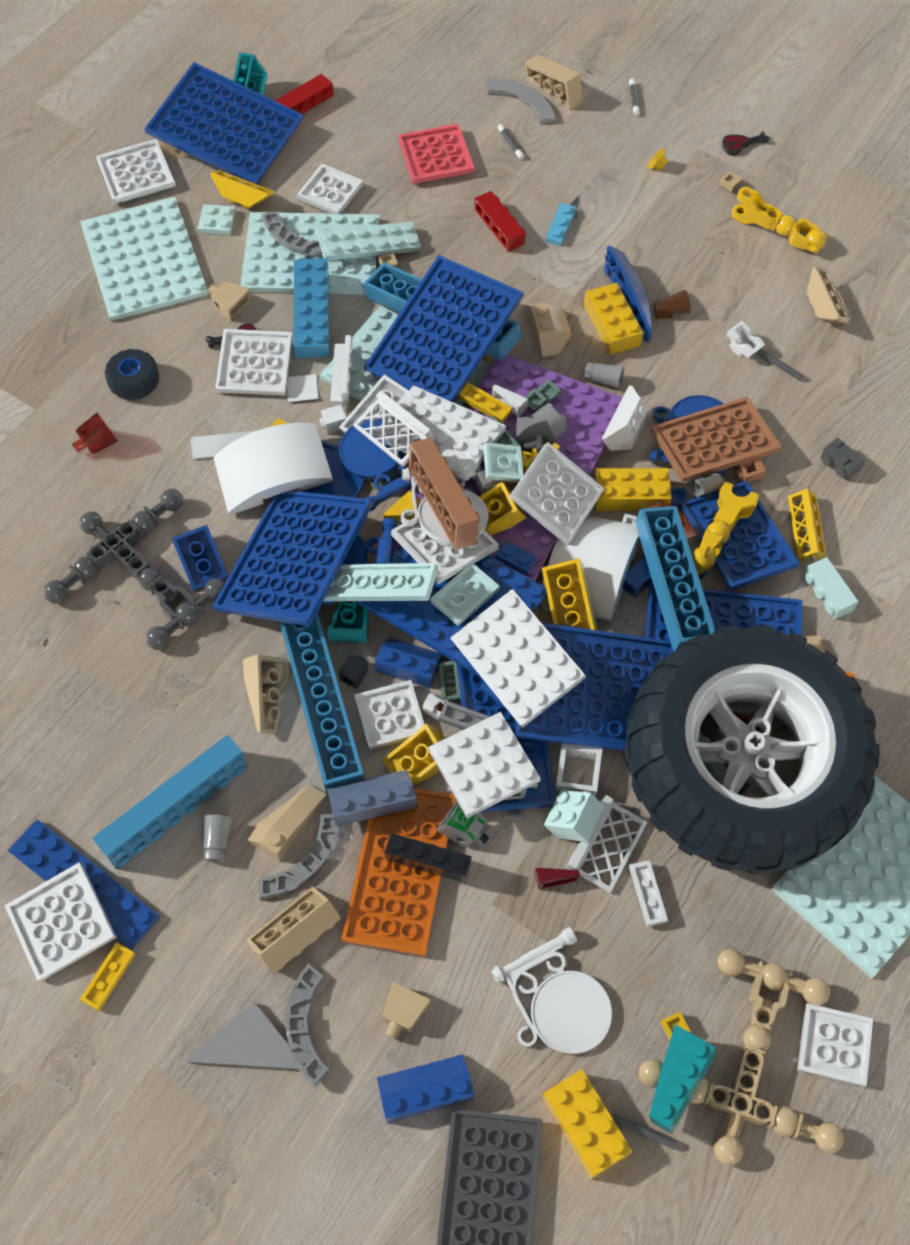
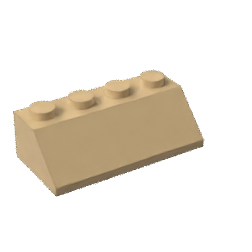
[246,886,341,974]

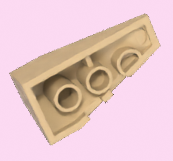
[246,784,327,861]

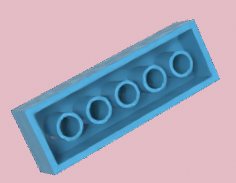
[294,258,330,358]

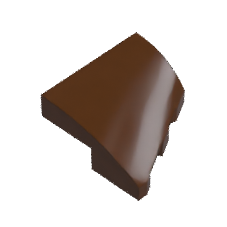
[654,290,691,319]

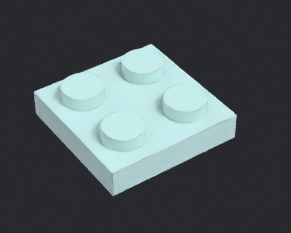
[198,204,236,235]
[483,442,523,483]

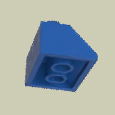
[375,637,444,688]

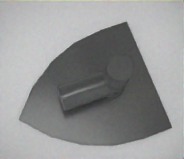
[515,420,557,454]

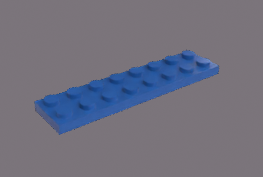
[8,819,160,951]

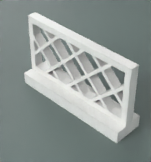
[353,391,435,467]
[565,795,647,893]

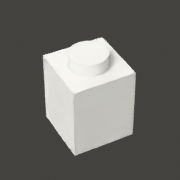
[319,404,346,434]

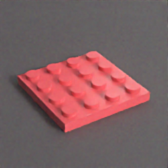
[398,123,475,184]

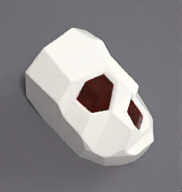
[422,692,449,722]

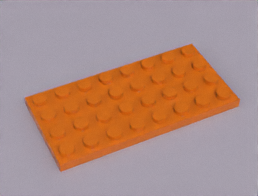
[341,788,456,957]

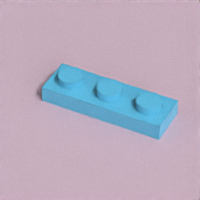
[546,203,576,246]

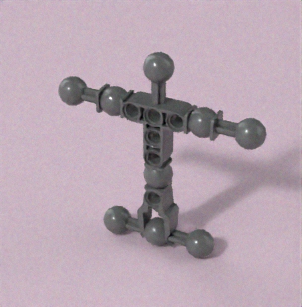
[43,489,226,650]

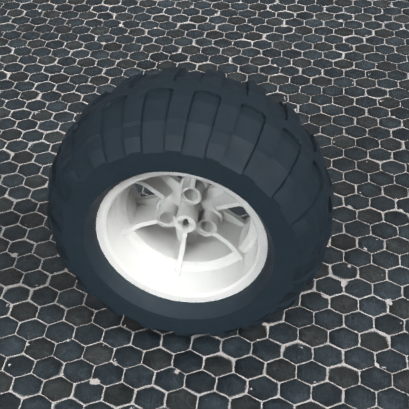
[625,625,880,874]

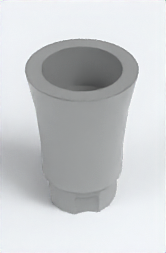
[584,363,625,389]
[203,815,233,863]

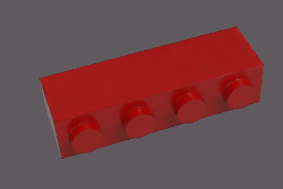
[275,73,334,114]
[474,191,526,252]

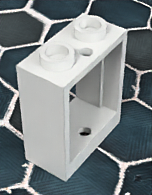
[555,744,602,798]

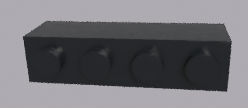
[384,833,472,884]

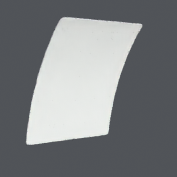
[287,374,318,402]

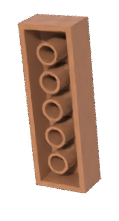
[409,437,480,550]

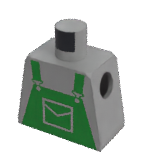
[437,801,489,847]

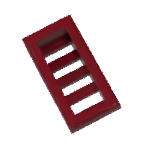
[534,868,580,890]

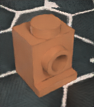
[735,457,766,483]

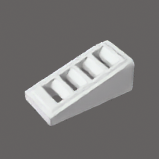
[492,385,528,417]

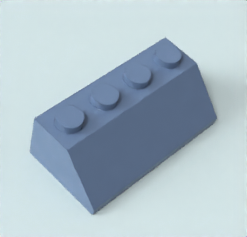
[327,770,416,827]

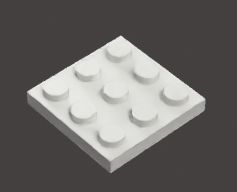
[297,164,363,214]
[354,680,424,750]
[797,1003,873,1087]

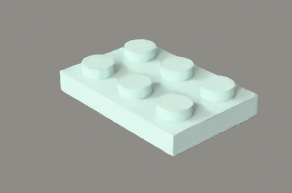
[431,563,500,626]

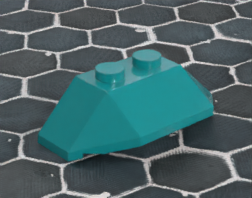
[233,52,268,96]

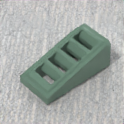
[438,661,460,701]

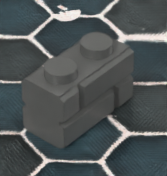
[820,437,865,480]

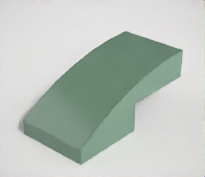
[525,379,561,412]

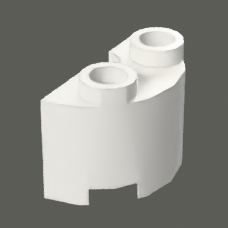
[726,321,765,358]

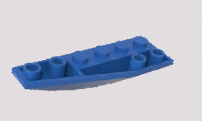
[603,246,652,343]

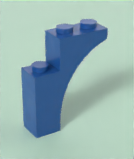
[622,553,708,598]

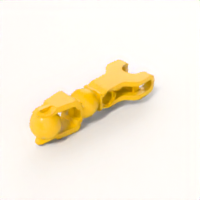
[731,187,828,253]
[692,482,760,575]

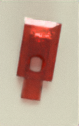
[72,412,118,454]

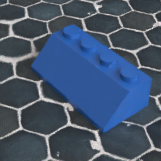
[377,1054,474,1123]

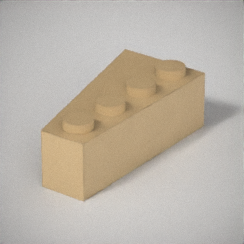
[524,55,583,110]

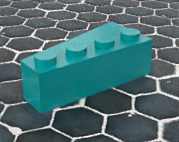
[327,601,370,643]
[649,1024,717,1135]

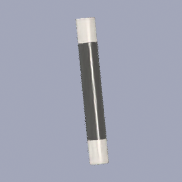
[629,79,640,116]
[497,124,524,160]

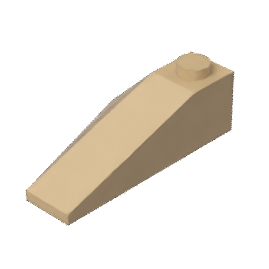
[243,654,289,734]

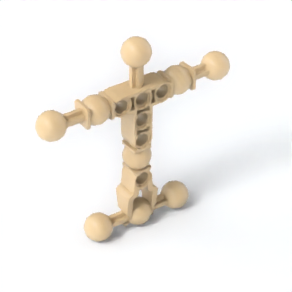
[639,948,844,1166]

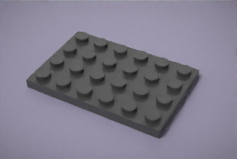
[437,1108,542,1245]

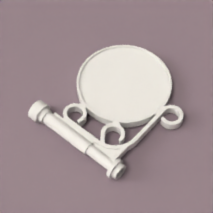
[401,465,488,545]
[491,927,612,1055]

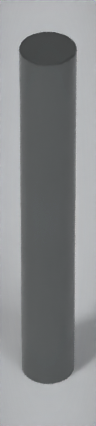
[756,349,803,381]
[612,1113,678,1150]

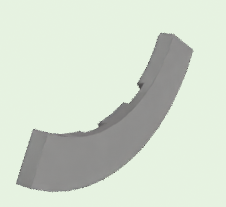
[487,79,555,124]
[262,211,323,257]
[259,814,341,900]
[286,963,330,1088]

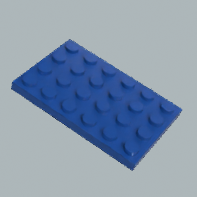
[680,481,799,591]

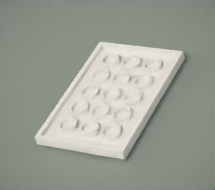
[374,385,506,481]
[451,589,586,728]

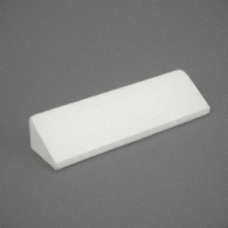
[191,431,255,459]

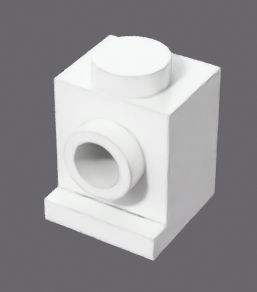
[476,470,499,495]

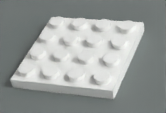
[96,139,176,204]
[215,329,293,396]
[508,442,605,545]
[391,517,499,584]
[428,712,540,818]
[5,862,117,982]

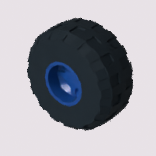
[105,349,159,400]

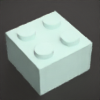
[544,790,605,842]

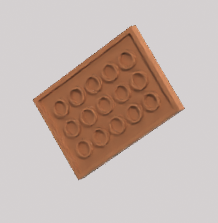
[651,396,782,483]

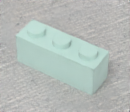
[804,557,858,619]

